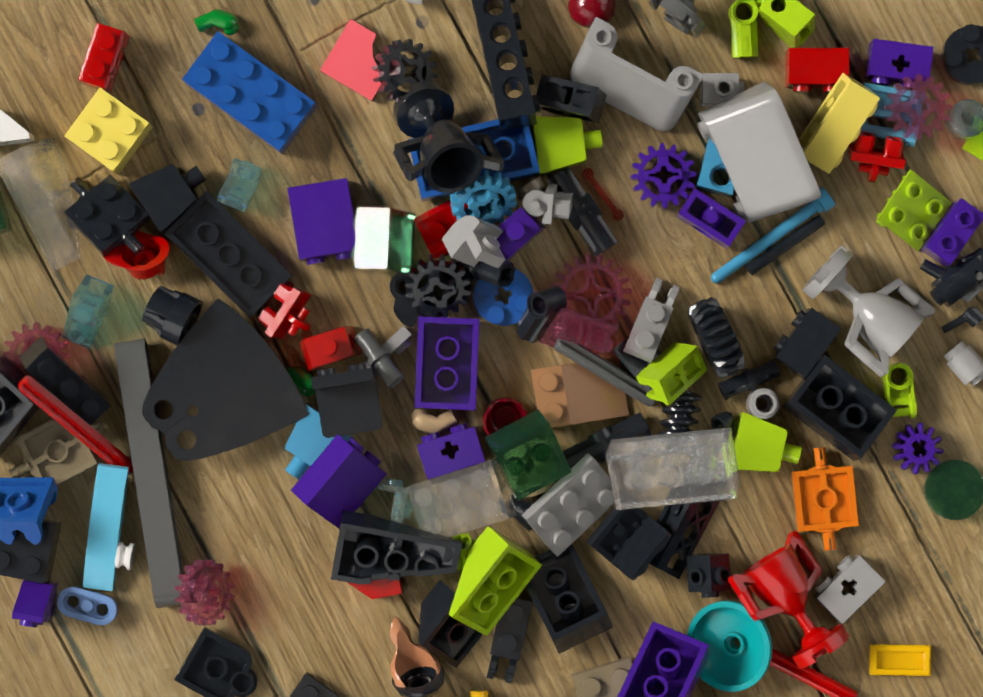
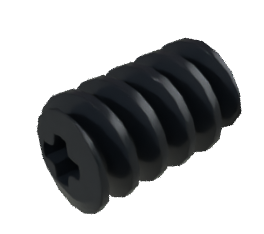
[656,391,703,452]

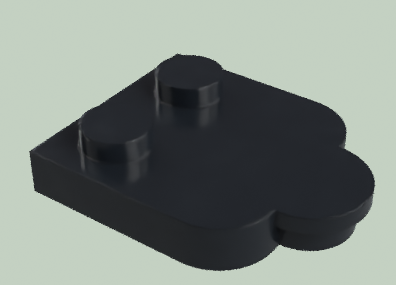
[174,626,257,697]

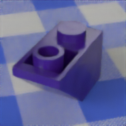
[12,580,58,627]

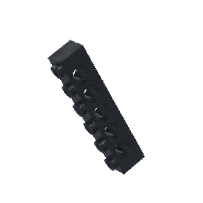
[471,0,541,132]

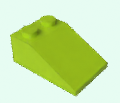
[449,526,542,636]

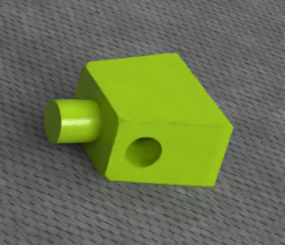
[753,0,815,48]
[533,116,603,176]
[727,412,802,472]

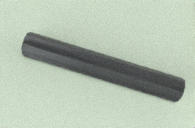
[554,335,656,407]

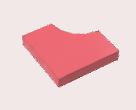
[320,19,382,102]

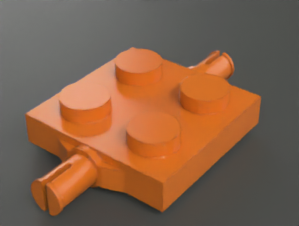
[791,447,859,551]

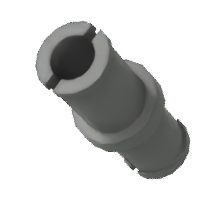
[354,329,404,388]

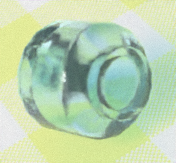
[945,99,983,140]

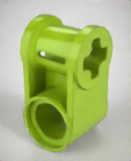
[882,362,917,420]

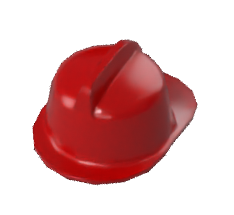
[104,231,170,280]

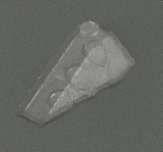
[0,137,81,271]

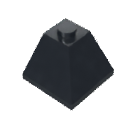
[419,580,483,668]

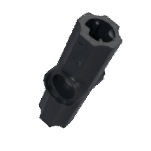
[547,167,618,257]
[560,412,652,471]

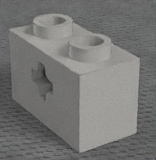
[813,554,886,624]

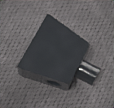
[129,164,206,234]

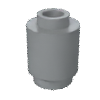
[944,341,983,386]
[746,388,779,419]

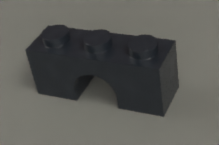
[19,336,111,426]

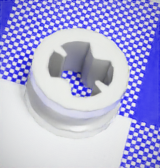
[115,541,135,570]

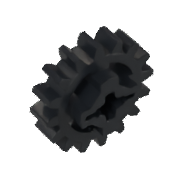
[372,39,438,101]
[405,254,471,318]

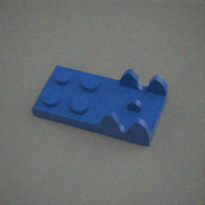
[0,477,58,545]

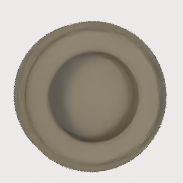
[515,175,545,201]

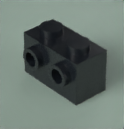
[773,307,841,378]

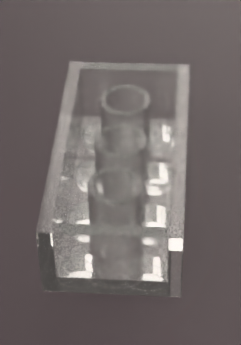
[606,427,740,510]

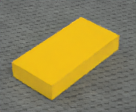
[869,644,931,676]

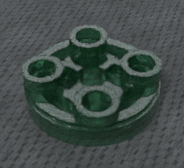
[922,460,983,520]

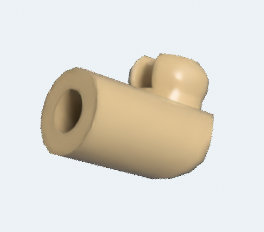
[411,408,457,434]

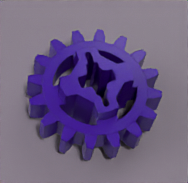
[630,143,696,209]

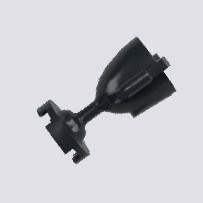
[393,81,504,193]

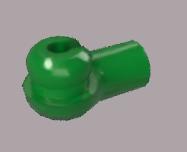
[194,9,239,35]
[285,366,316,397]

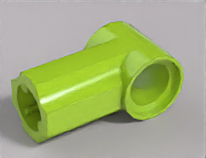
[728,0,759,59]

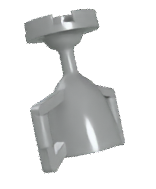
[802,245,935,377]

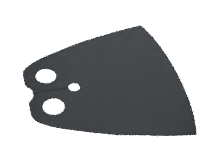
[142,299,308,461]

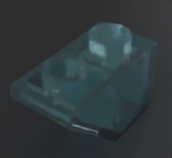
[62,274,114,349]

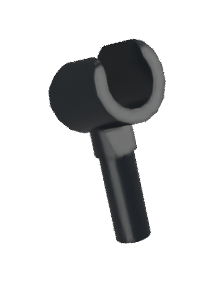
[941,307,983,333]

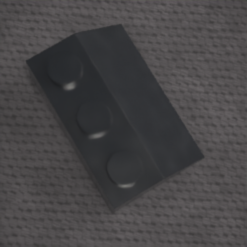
[782,355,897,461]

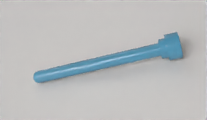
[711,186,836,284]

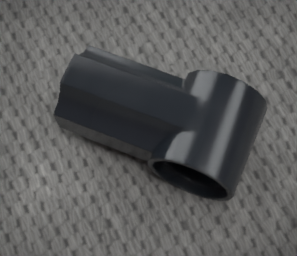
[456,260,516,288]
[516,286,567,343]

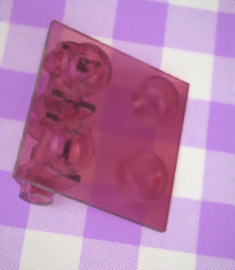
[539,308,618,355]

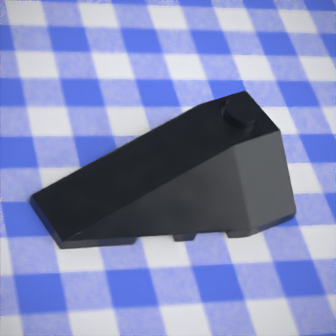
[331,510,462,584]

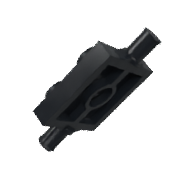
[64,174,150,257]

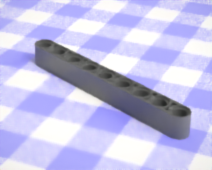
[114,338,187,608]

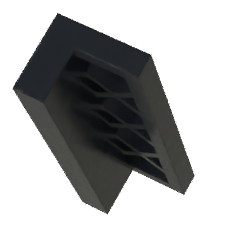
[649,451,735,579]

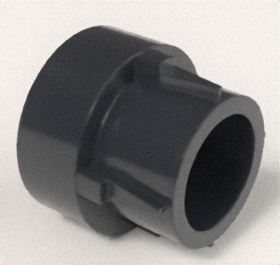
[142,286,203,346]

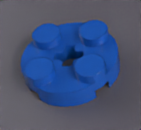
[473,268,533,326]

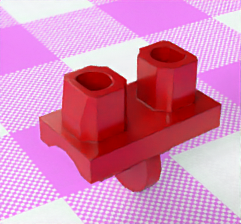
[847,131,906,183]
[258,283,312,340]

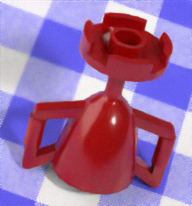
[728,530,849,669]

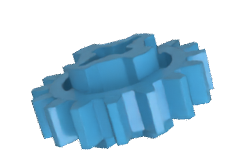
[450,170,517,224]

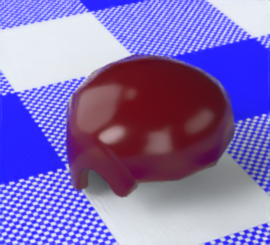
[568,0,616,28]
[482,397,529,444]

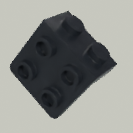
[311,363,383,438]
[586,496,671,581]

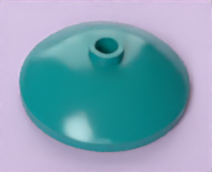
[687,600,772,692]

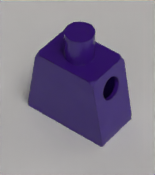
[496,206,546,261]

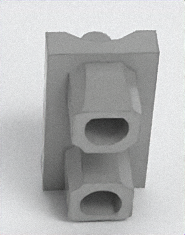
[523,184,573,225]

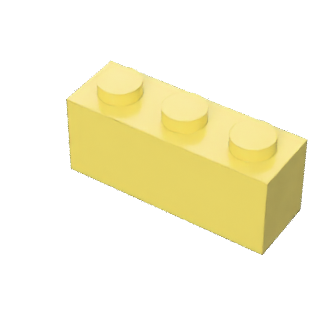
[798,73,880,174]

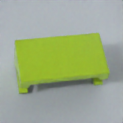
[636,342,707,405]

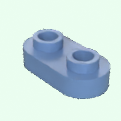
[57,586,118,625]

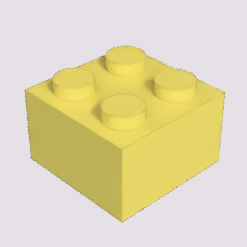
[65,88,153,175]

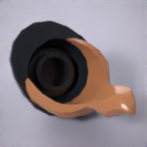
[390,617,445,697]

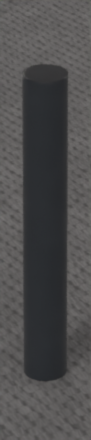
[745,215,826,276]

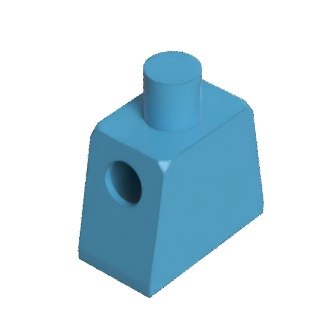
[285,404,354,480]

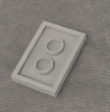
[522,454,623,557]

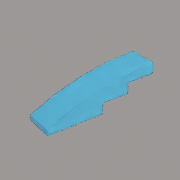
[83,463,129,591]

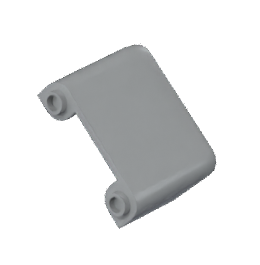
[570,17,704,132]
[697,82,821,223]

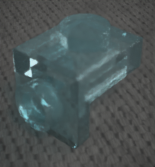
[217,158,261,212]
[378,478,413,524]

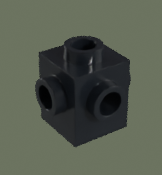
[686,553,731,598]

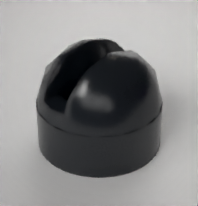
[711,411,738,438]

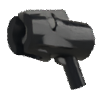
[919,248,983,307]

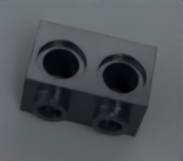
[536,74,607,124]

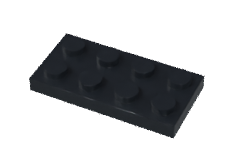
[164,191,293,319]

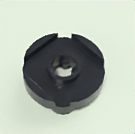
[942,24,983,85]

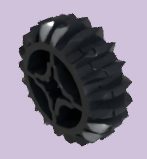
[688,297,745,378]

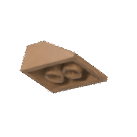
[530,357,629,430]

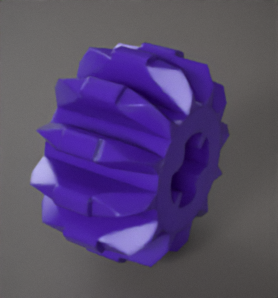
[891,423,944,474]

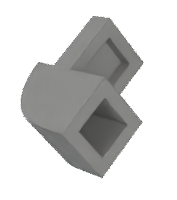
[442,215,506,268]

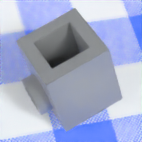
[700,73,744,107]

